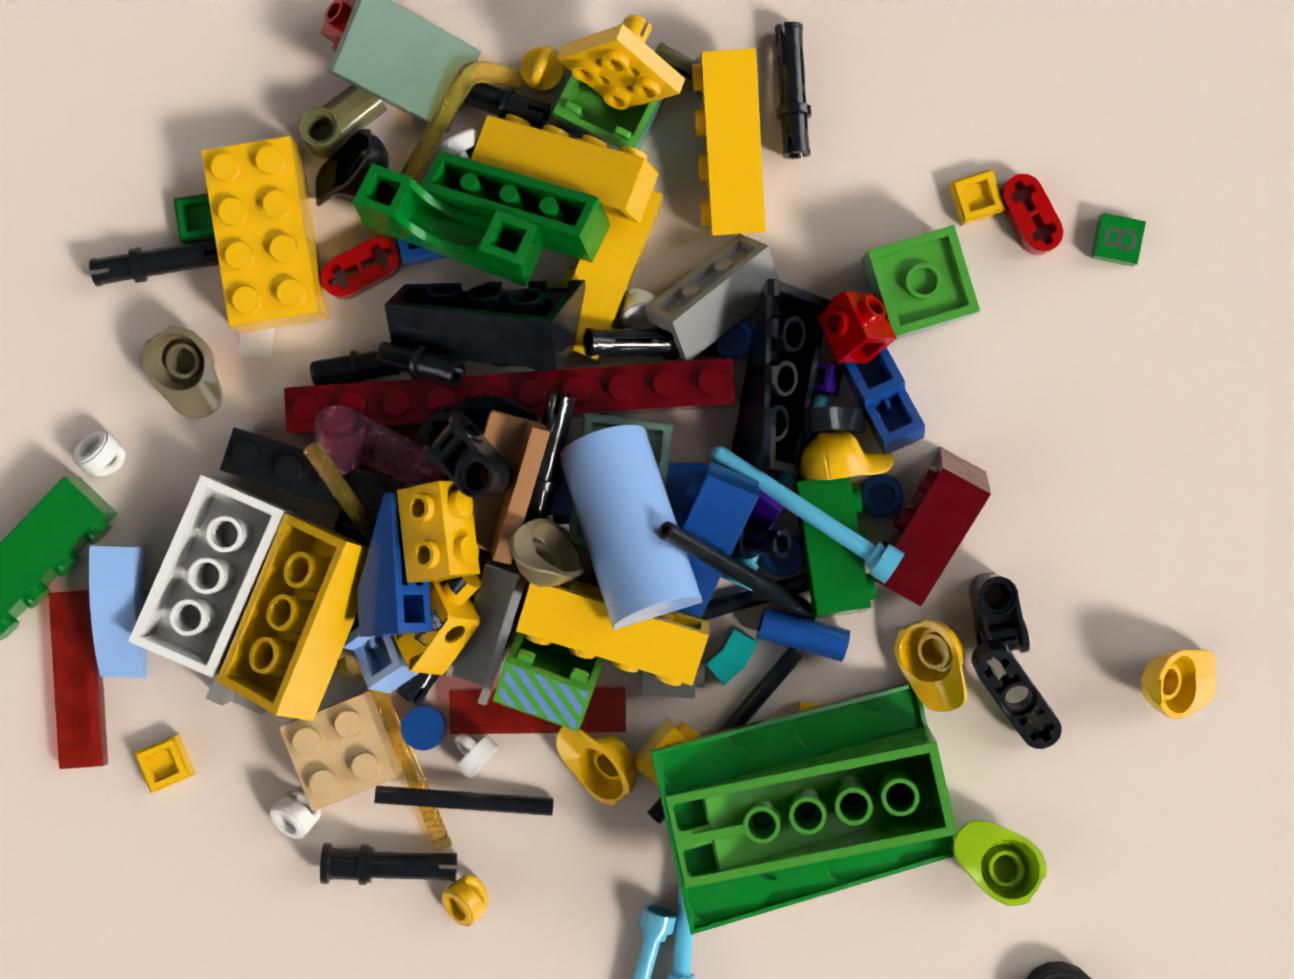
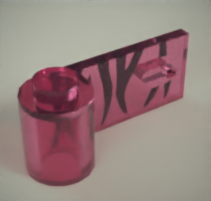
[312,405,447,487]

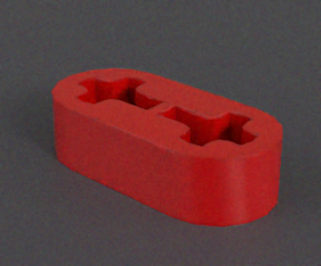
[1000,174,1064,255]
[320,237,402,300]

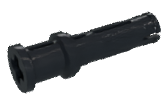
[320,843,458,885]

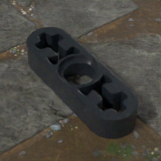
[971,640,1062,749]

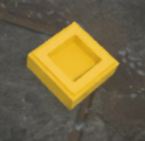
[948,169,1006,226]
[134,734,196,794]

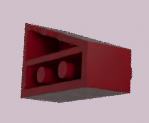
[874,447,991,606]

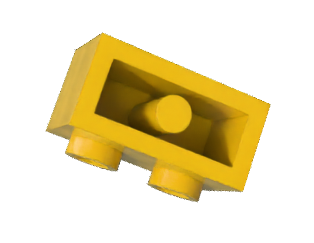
[397,481,480,583]

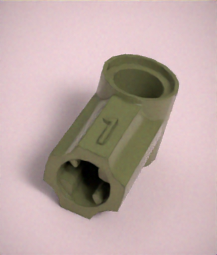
[299,85,388,158]

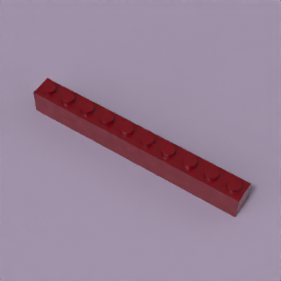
[284,358,735,436]

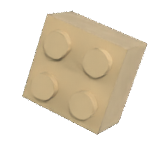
[279,689,404,812]

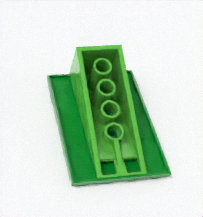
[651,683,958,935]

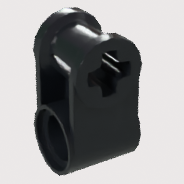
[422,411,513,498]
[969,573,1030,660]

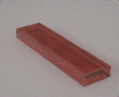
[48,590,108,769]
[449,686,626,735]

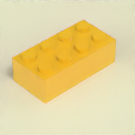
[201,136,329,333]
[216,513,369,721]

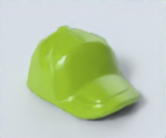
[953,820,1047,906]

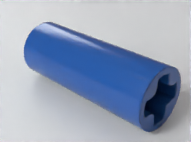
[756,606,850,662]

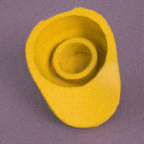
[799,432,894,480]
[894,619,967,712]
[1140,650,1216,720]
[556,726,638,805]

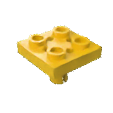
[557,15,685,111]

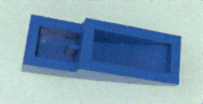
[840,347,925,454]

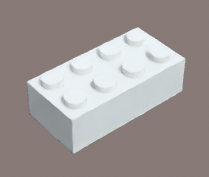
[128,475,296,677]

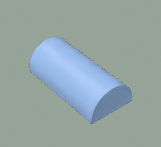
[560,425,702,630]

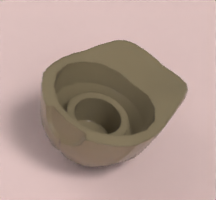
[142,326,223,419]
[510,518,585,587]

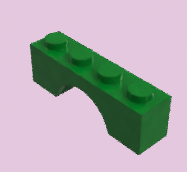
[353,163,544,287]

